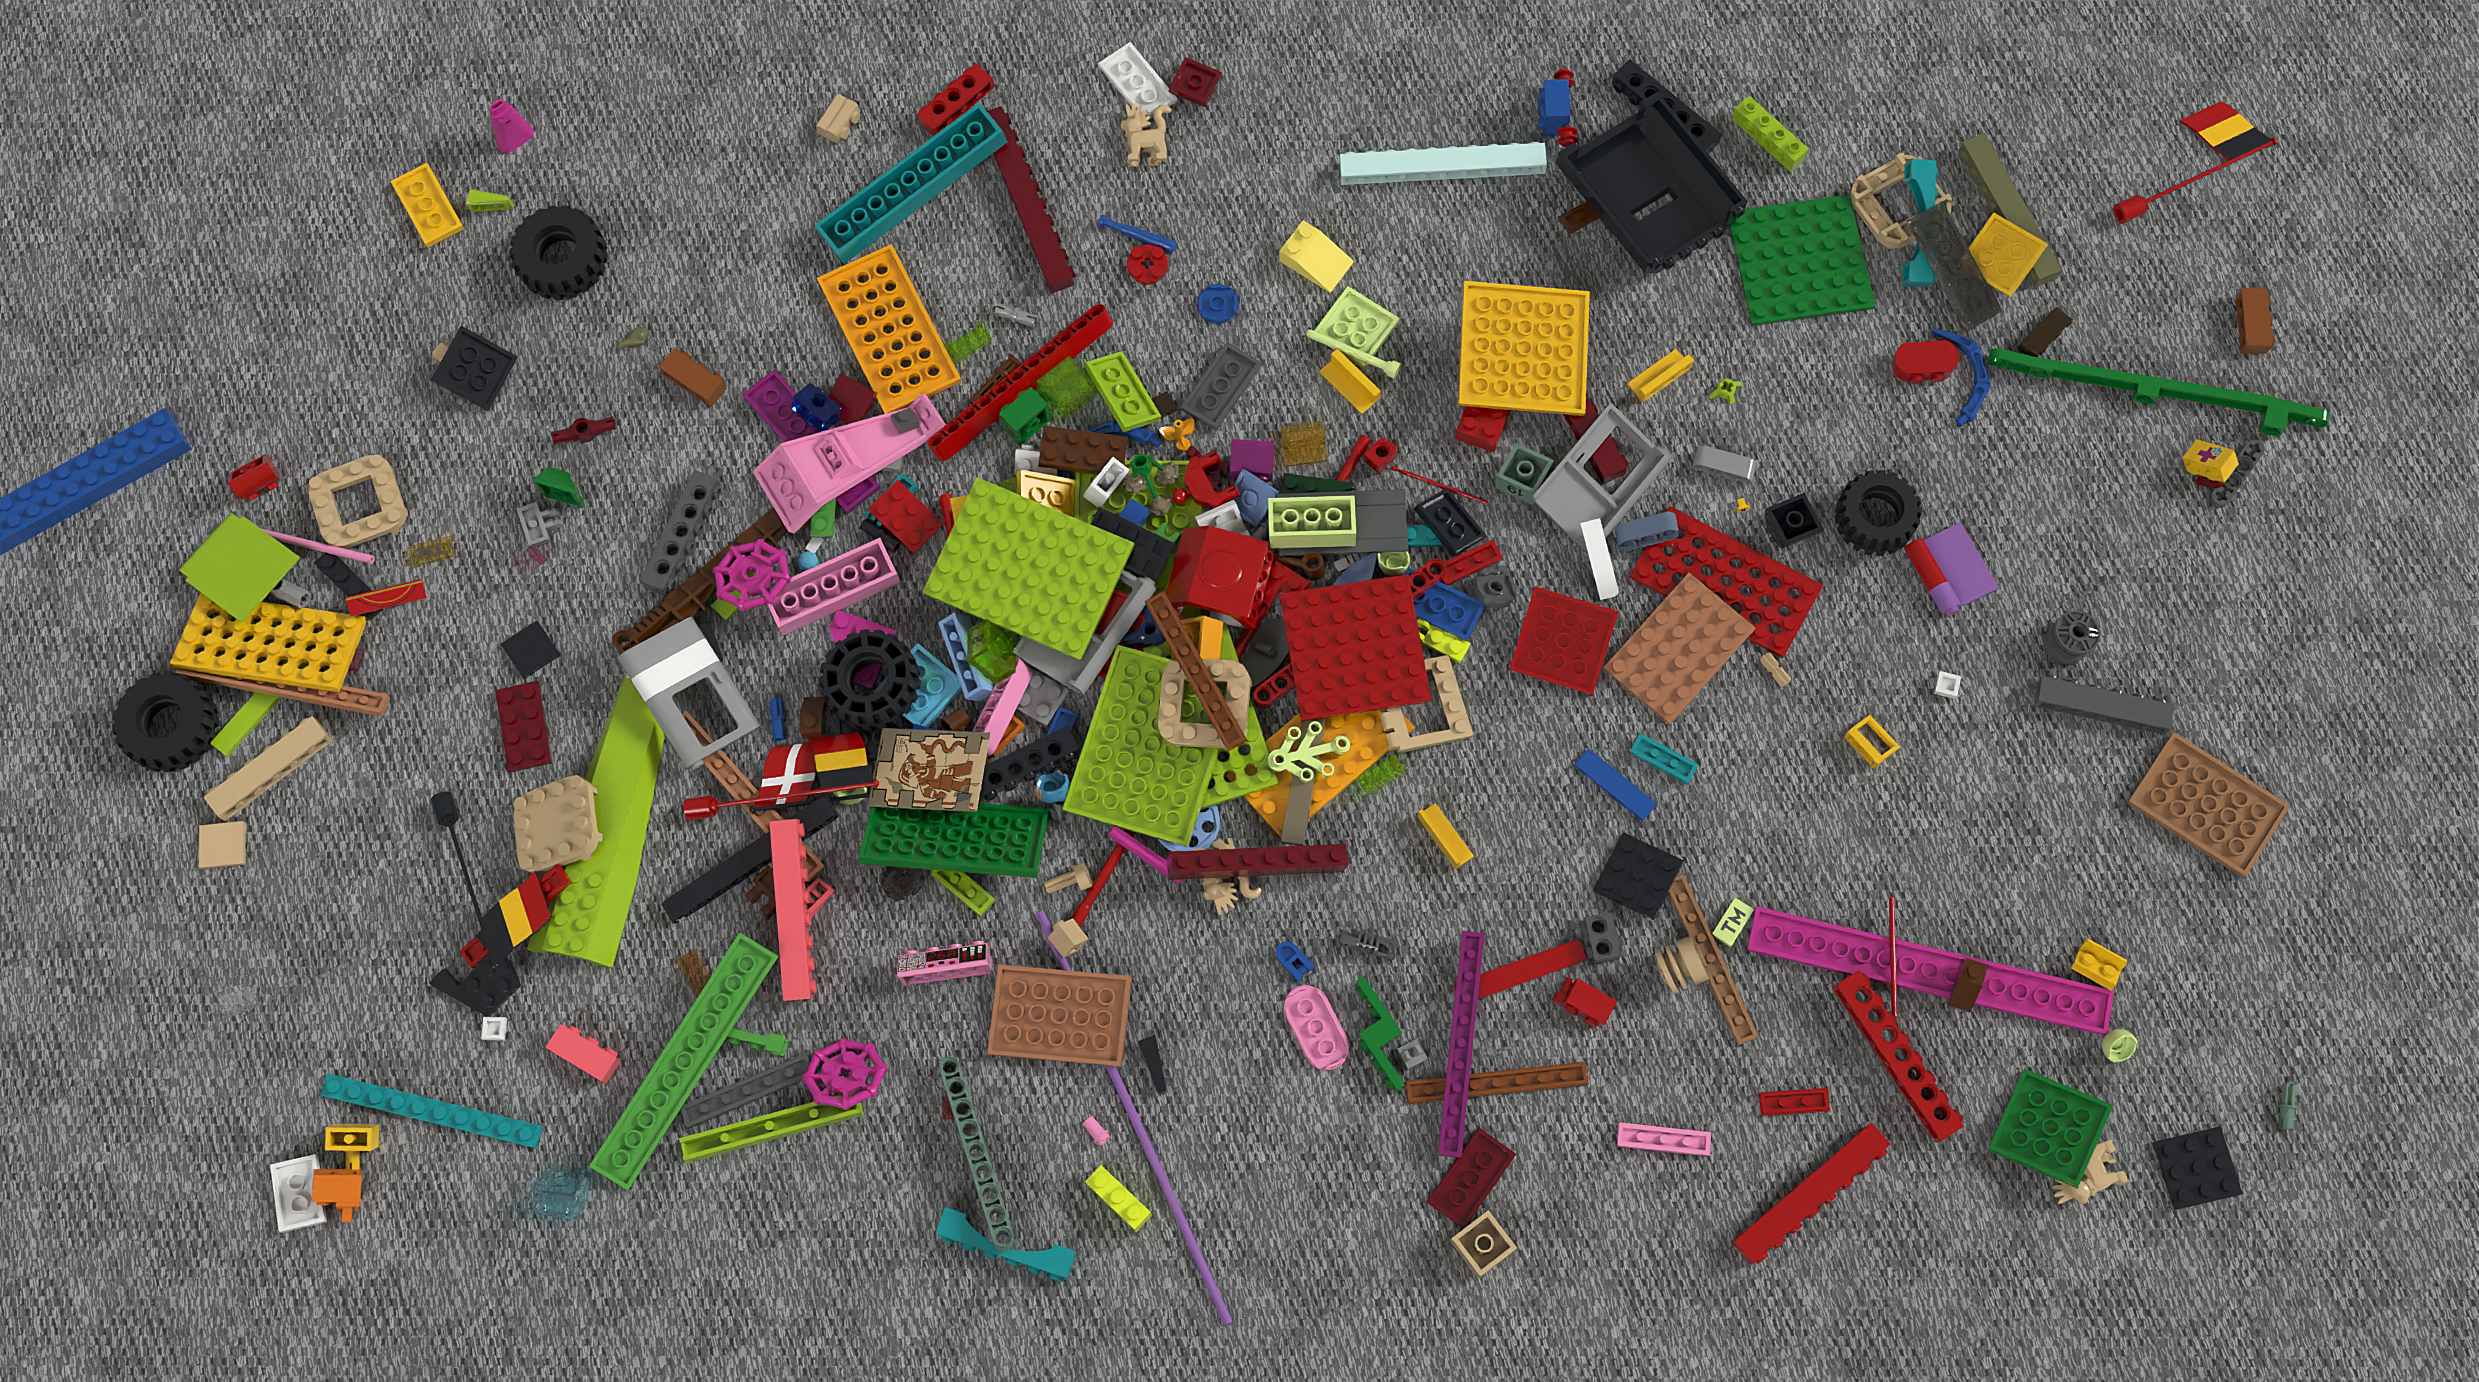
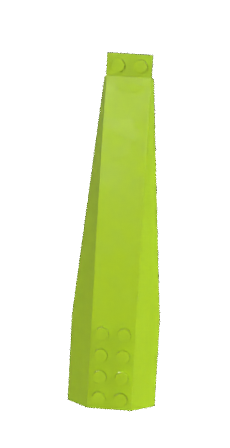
[527,672,673,968]

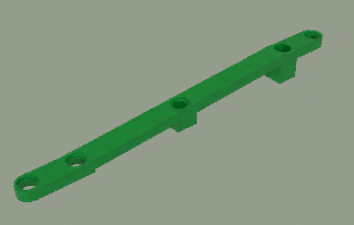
[1987,348,2330,437]

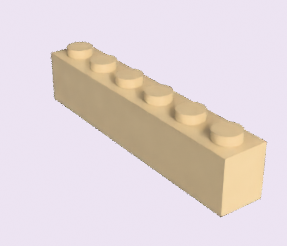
[204,716,333,821]

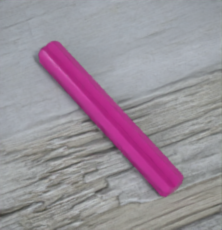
[1108,825,1183,884]

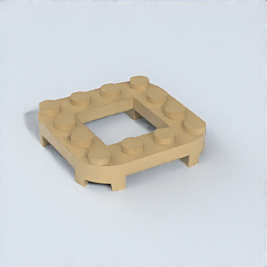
[1849,153,1952,249]
[309,454,408,550]
[1158,659,1252,750]

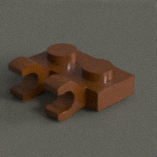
[745,865,776,919]

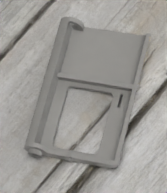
[1532,403,1671,552]
[1012,570,1156,695]

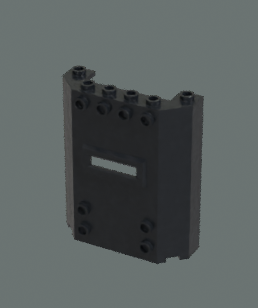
[1556,92,1748,274]

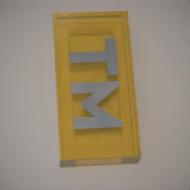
[408,536,455,568]

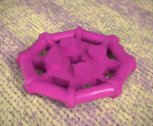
[712,539,791,611]
[802,1037,887,1110]

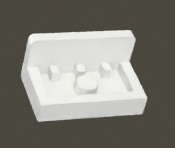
[1014,444,1058,476]

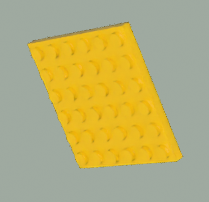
[1458,281,1590,416]

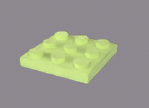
[1314,286,1400,369]

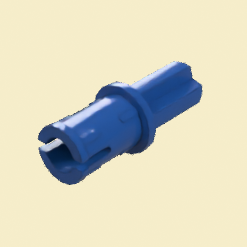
[769,698,786,742]

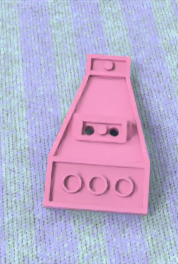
[753,393,946,534]

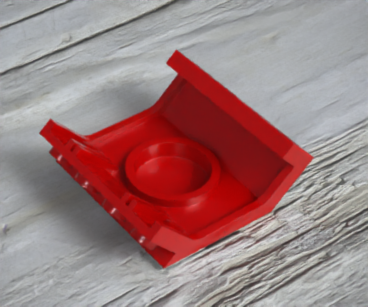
[1165,525,1275,629]

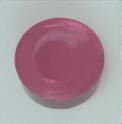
[527,545,547,565]

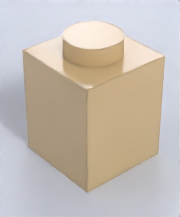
[1048,918,1088,958]

